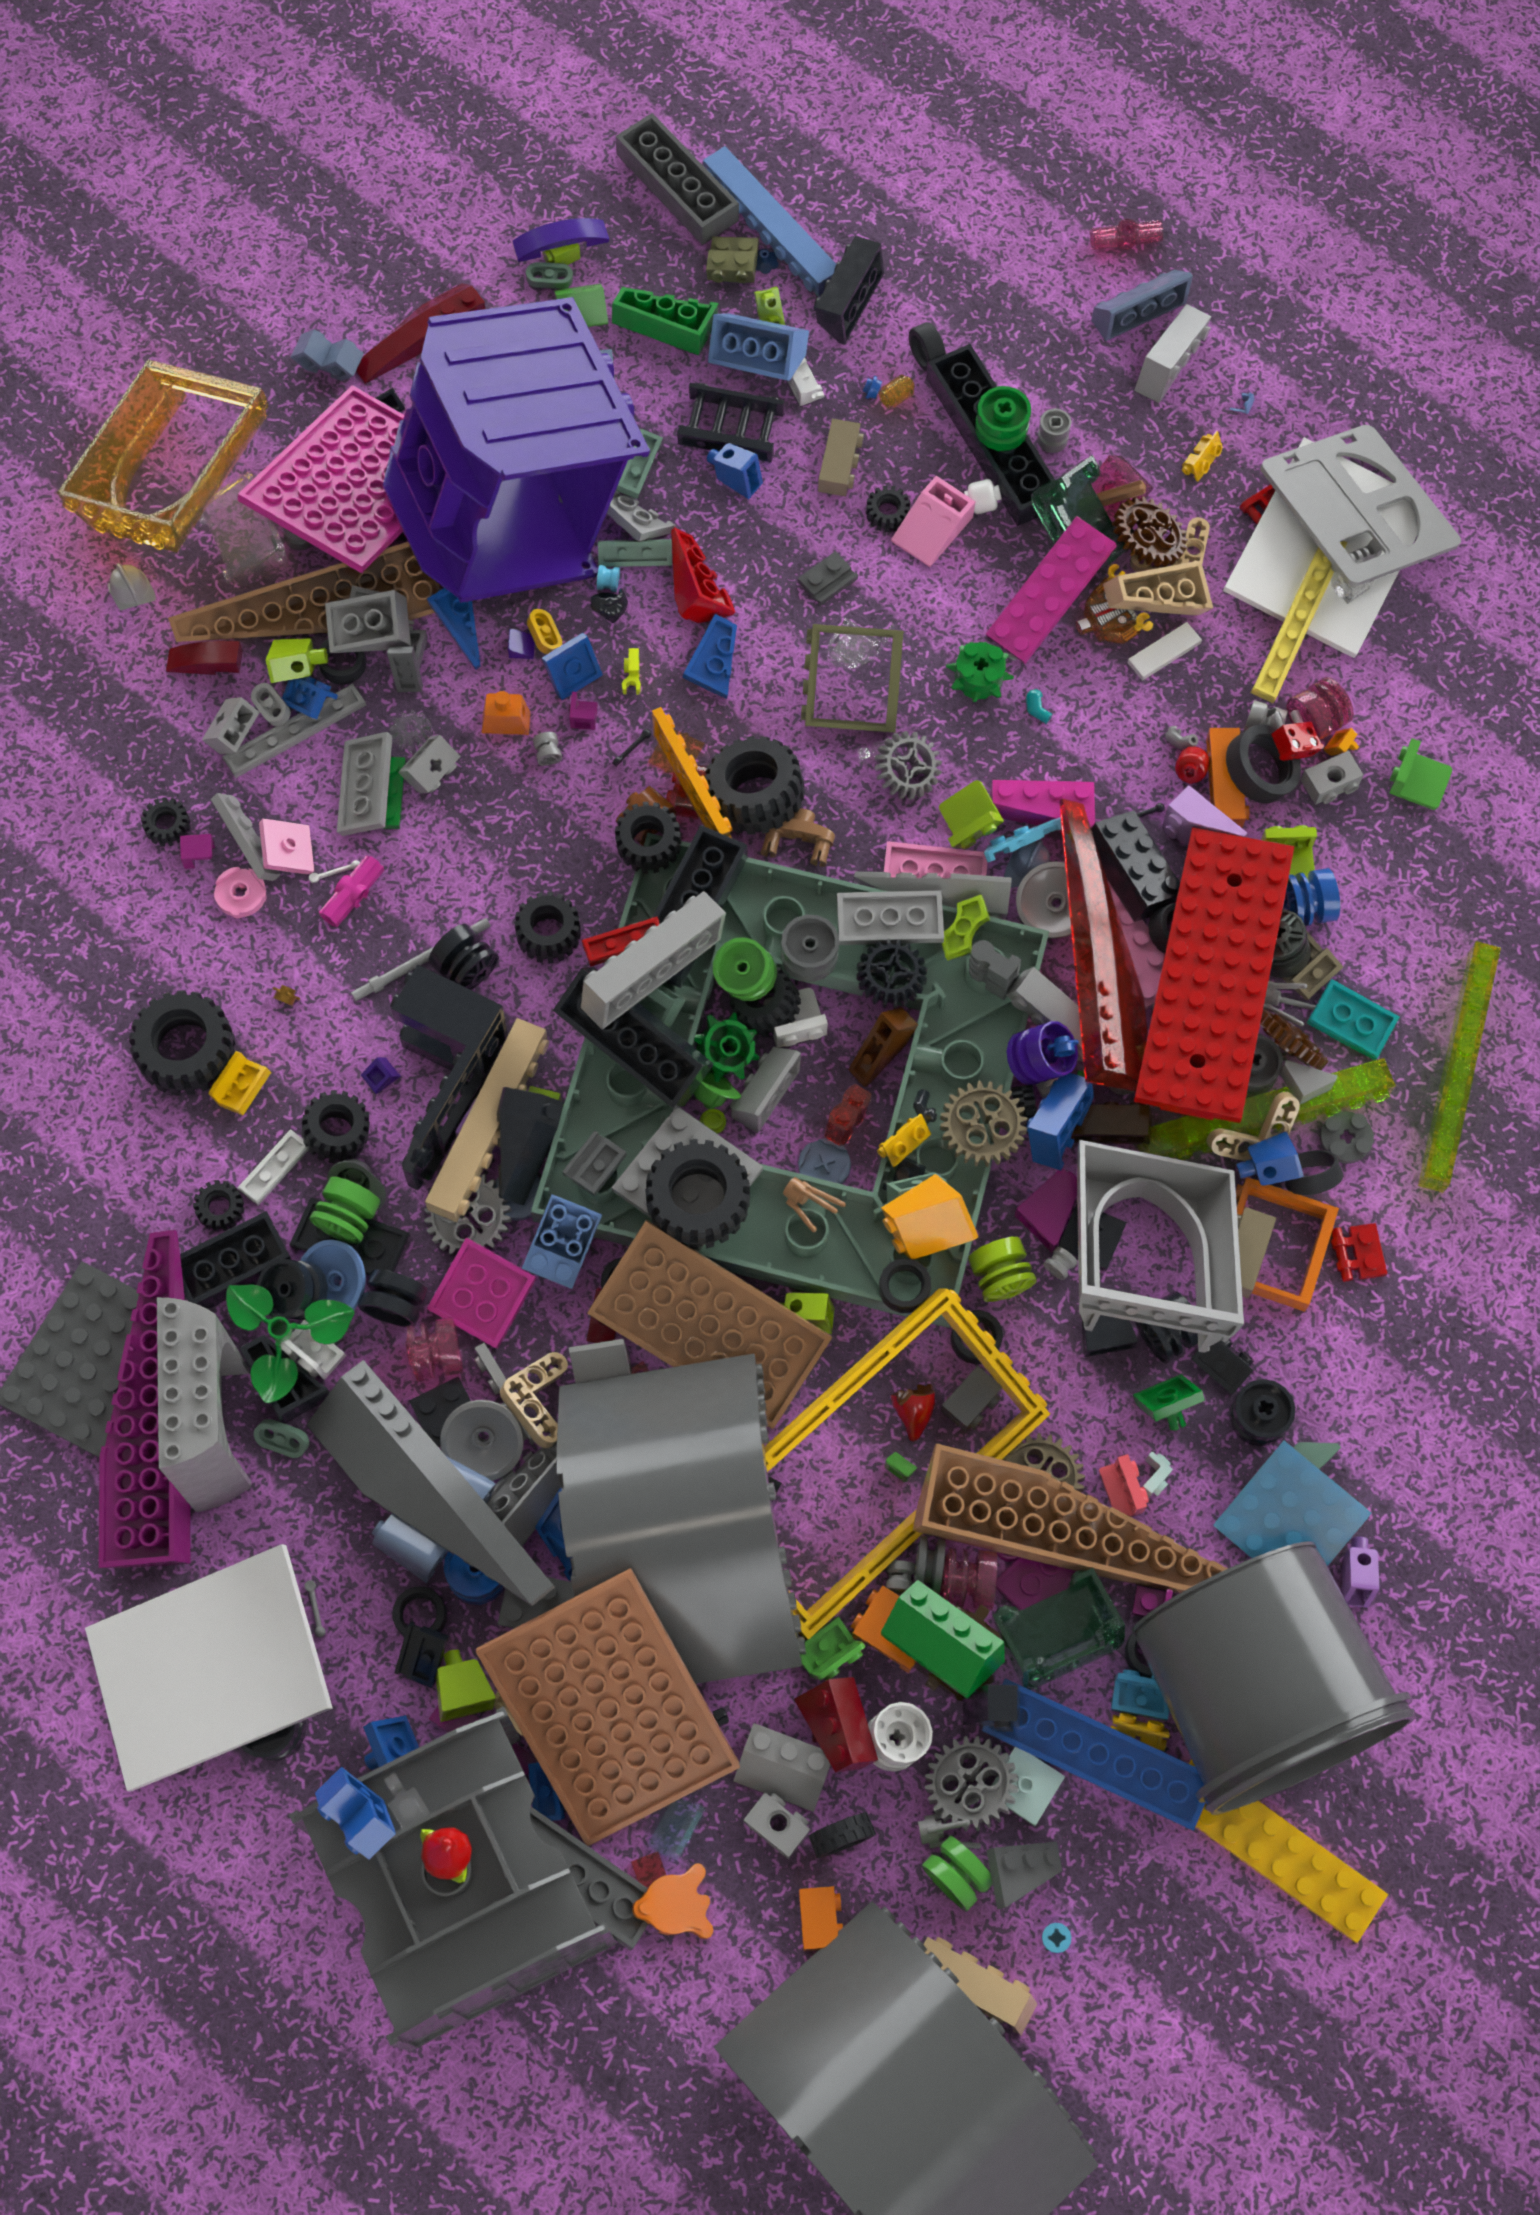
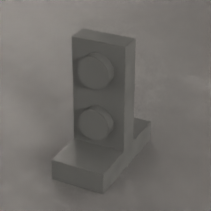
[387,630,428,692]

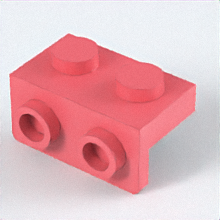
[1099,1454,1149,1517]

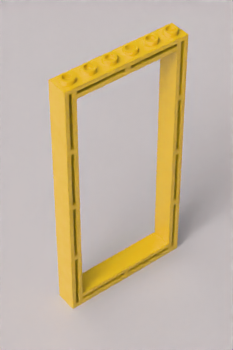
[764,1288,1050,1640]

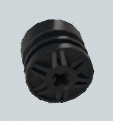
[429,923,499,990]
[1135,1291,1198,1364]

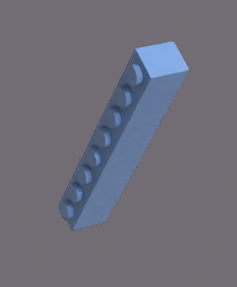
[703,146,836,297]

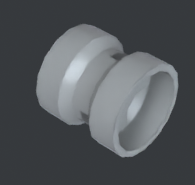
[533,732,562,766]
[885,1560,915,1593]

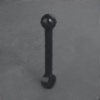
[612,729,651,767]
[1136,803,1165,817]

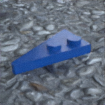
[427,588,481,670]

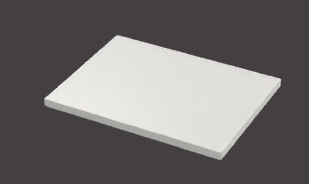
[1223,437,1418,658]
[85,1544,333,1791]

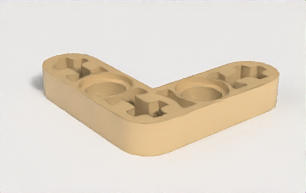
[1130,517,1210,572]
[1207,1092,1300,1161]
[500,1352,568,1448]

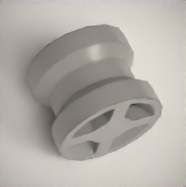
[1043,1247,1077,1280]

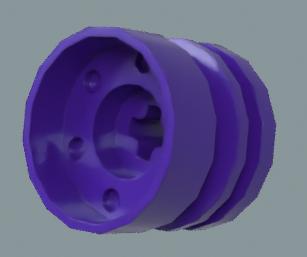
[1006,1021,1078,1086]

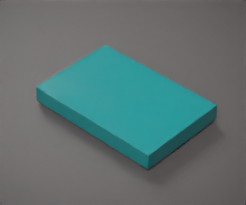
[1306,979,1400,1061]

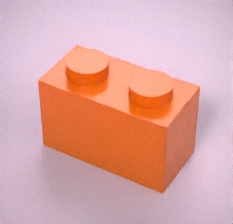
[799,1886,843,1951]

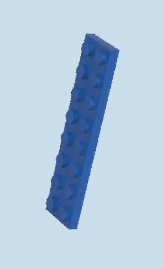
[982,1678,1206,1831]

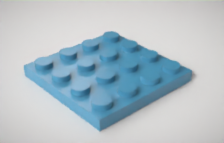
[1213,1440,1372,1566]

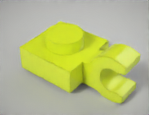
[622,648,641,695]

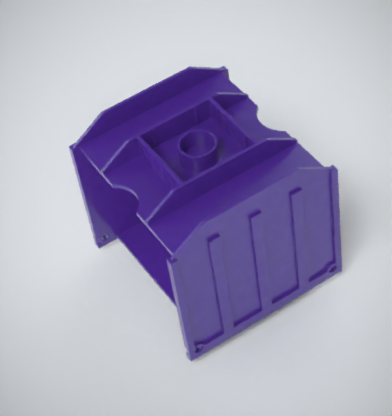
[383,297,650,603]

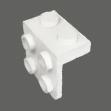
[764,988,828,1048]
[281,1319,347,1380]

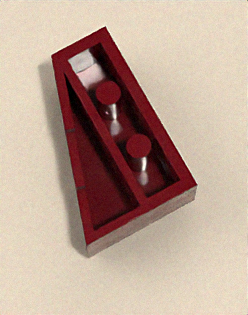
[794,1677,878,1773]

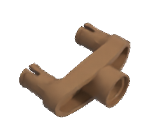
[760,808,835,867]

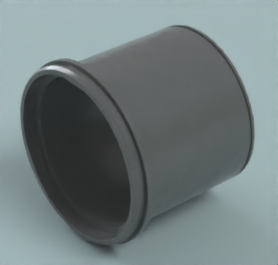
[1132,1541,1415,1815]

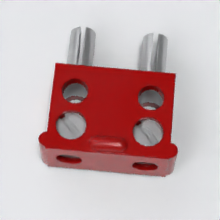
[1271,710,1324,761]

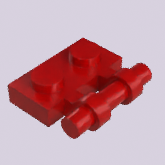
[1331,1223,1388,1282]

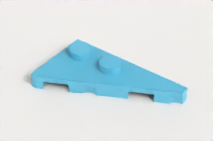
[984,813,1075,863]

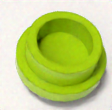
[700,1109,726,1134]

